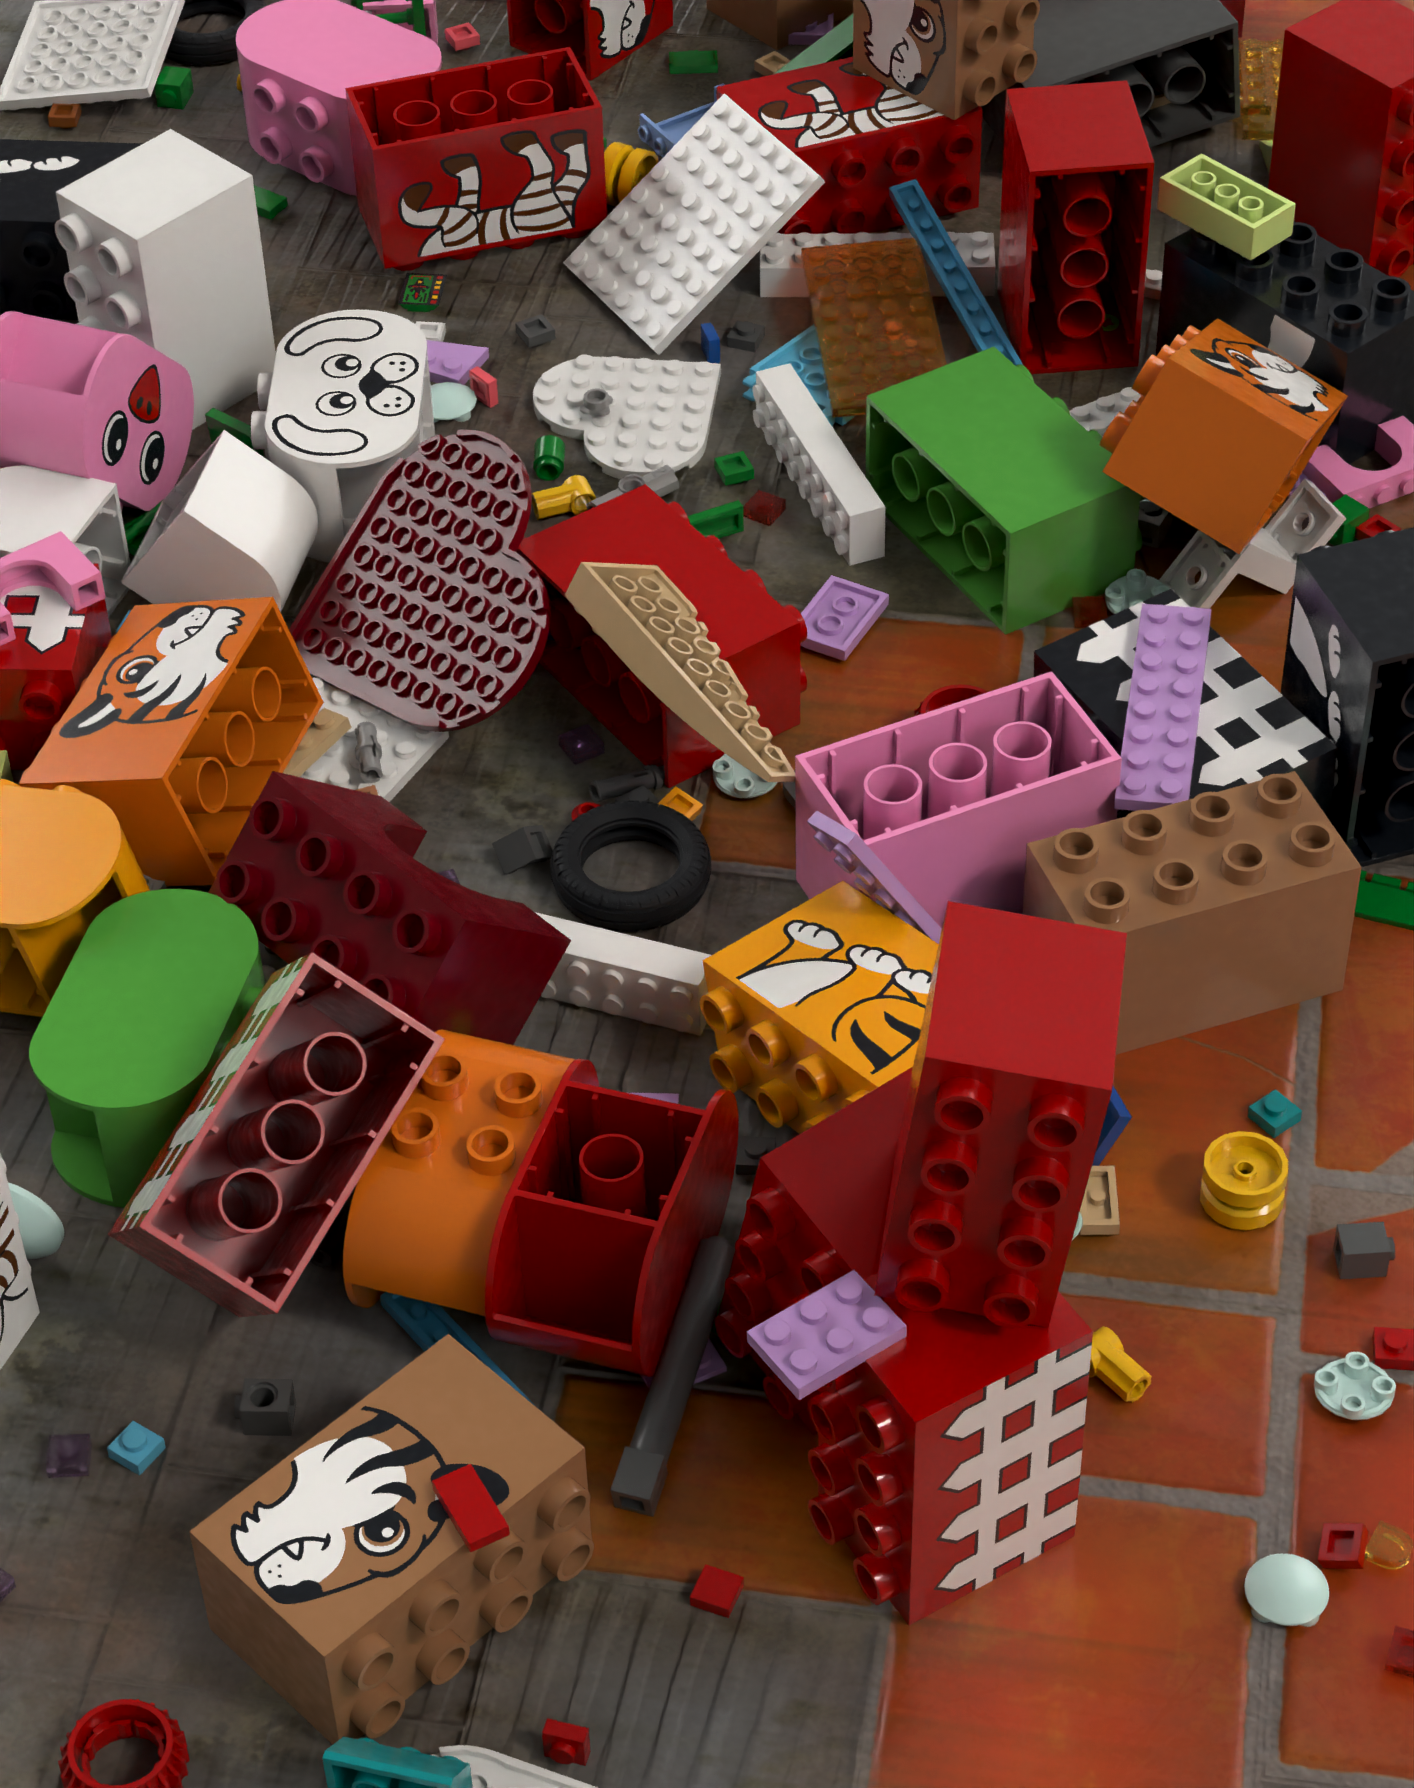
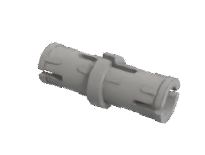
[355,722,383,783]

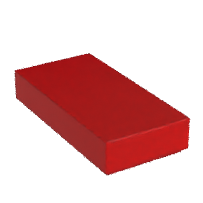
[432,1464,510,1553]

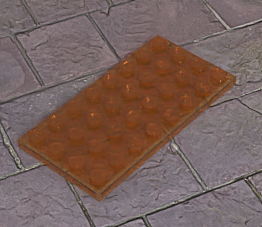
[801,238,947,418]

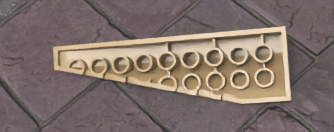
[565,562,795,782]

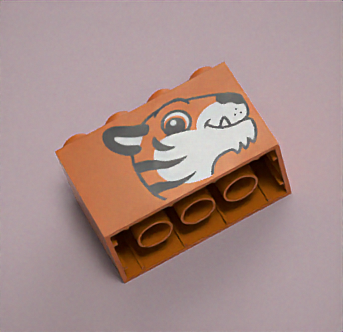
[1099,318,1348,554]
[19,597,324,886]

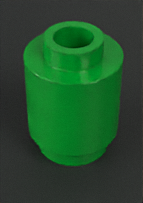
[533,435,565,481]

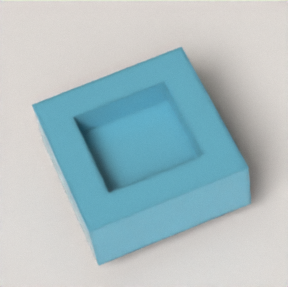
[107,1421,166,1476]

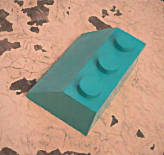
[322,1736,473,1788]

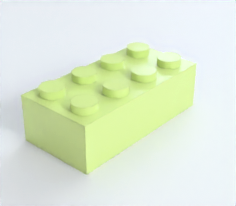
[1157,153,1296,260]

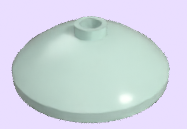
[8,1182,64,1259]

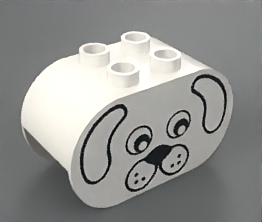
[251,309,436,562]

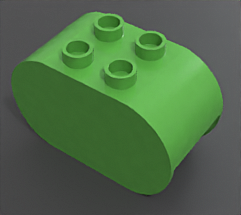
[29,889,265,1208]

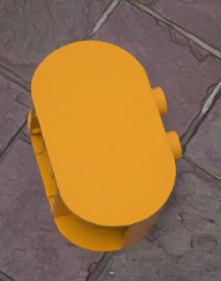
[0,779,150,1017]

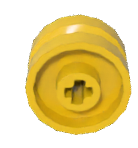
[604,142,659,206]
[1200,1131,1288,1230]

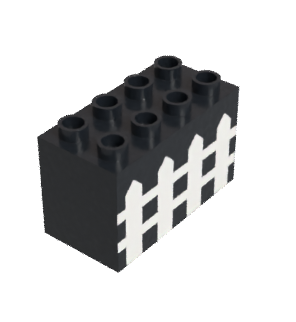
[1034,589,1337,822]

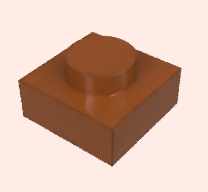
[48,103,82,129]

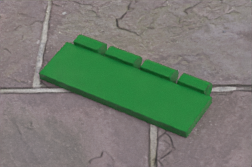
[1354,870,1414,931]

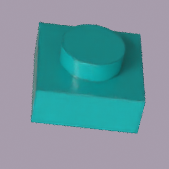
[1247,1089,1302,1138]

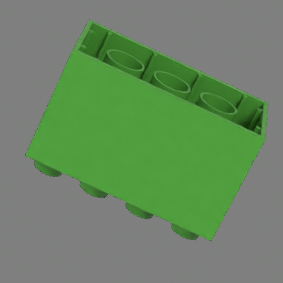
[866,347,1145,635]

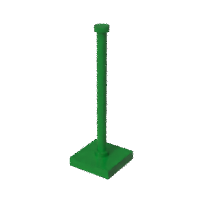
[125,408,265,546]

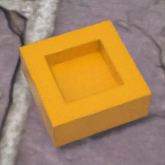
[657,786,703,821]

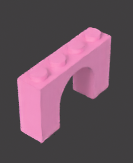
[1302,416,1414,509]
[0,531,106,646]

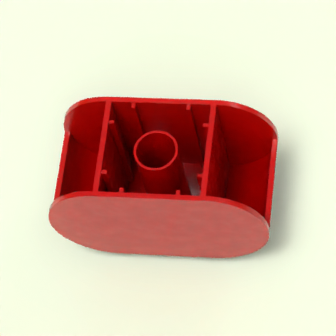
[485,1058,739,1377]

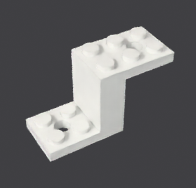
[1159,478,1346,609]

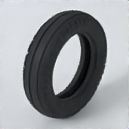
[165,0,267,66]
[550,801,711,932]

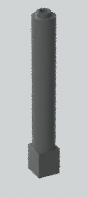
[610,1236,735,1517]

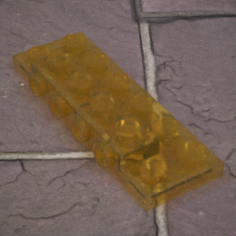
[1239,38,1284,140]

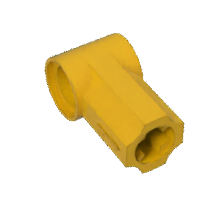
[531,475,596,520]
[1089,1326,1152,1403]

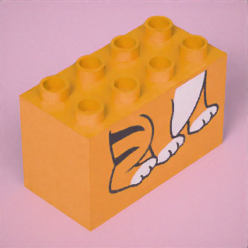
[700,881,939,1134]

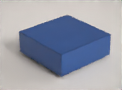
[701,322,720,364]

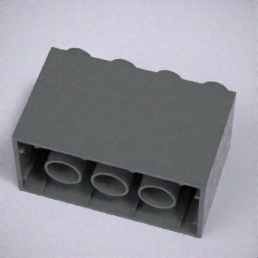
[981,0,1240,147]

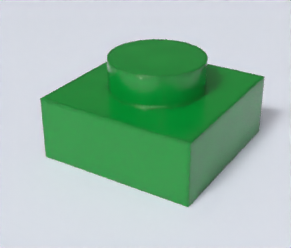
[714,451,754,486]

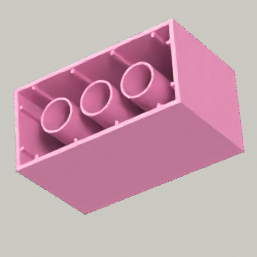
[795,671,1122,929]

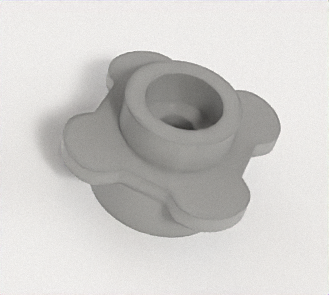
[580,389,613,416]

